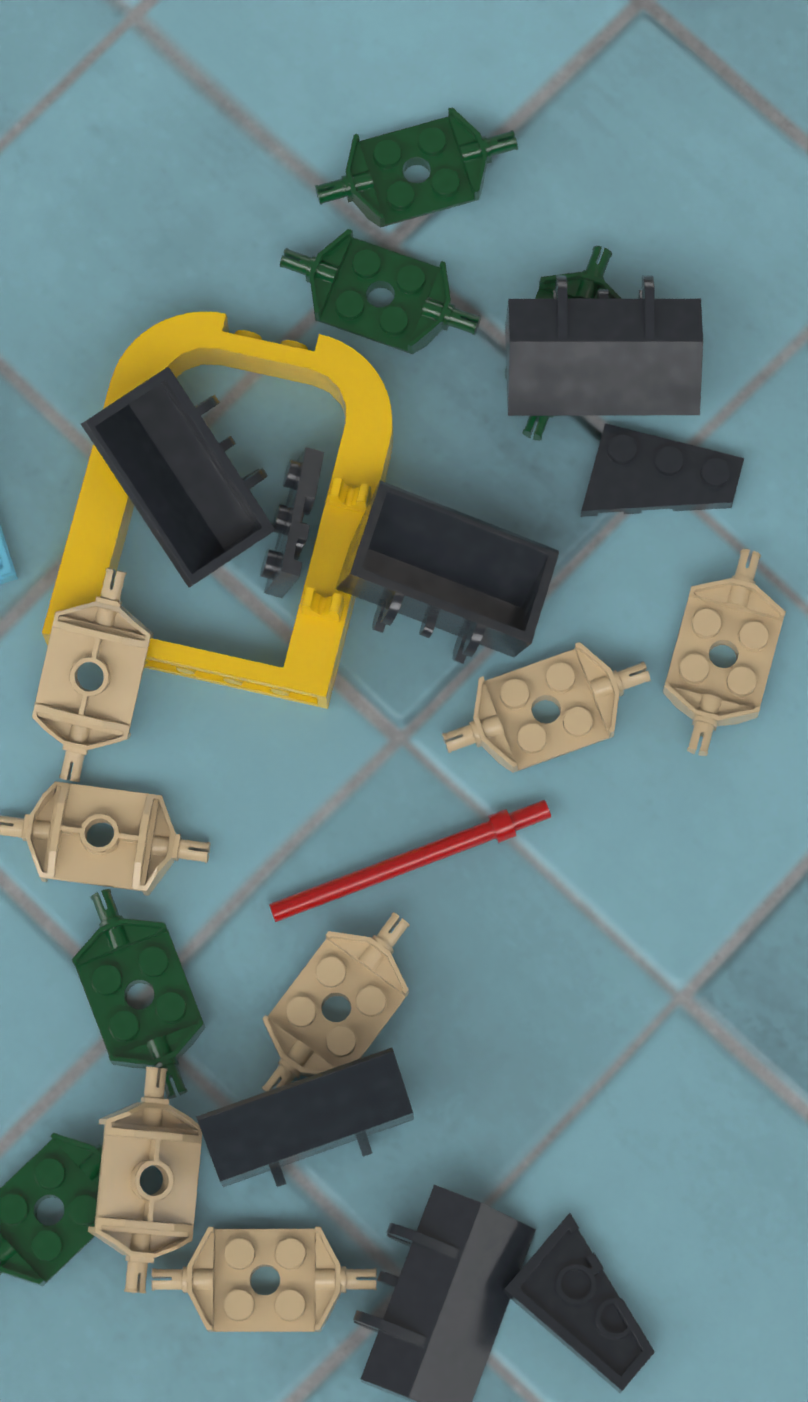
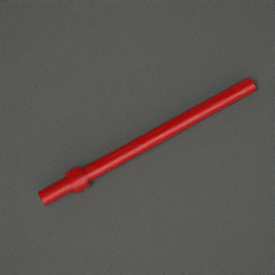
[269,799,552,922]

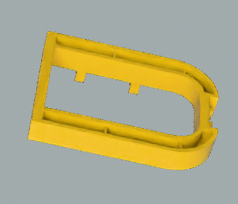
[42,311,393,709]

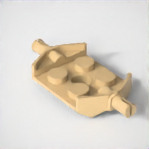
[663,549,786,756]
[32,568,154,782]
[442,642,651,773]
[0,782,210,896]
[261,912,410,1092]
[88,1067,202,1293]
[152,1227,377,1332]

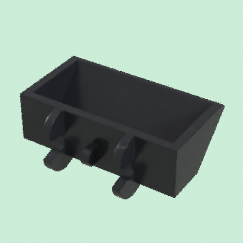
[505,275,703,416]
[81,367,275,588]
[335,480,559,664]
[196,1047,414,1187]
[353,1185,536,1402]

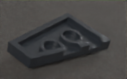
[580,423,744,517]
[260,447,324,598]
[503,1213,655,1393]

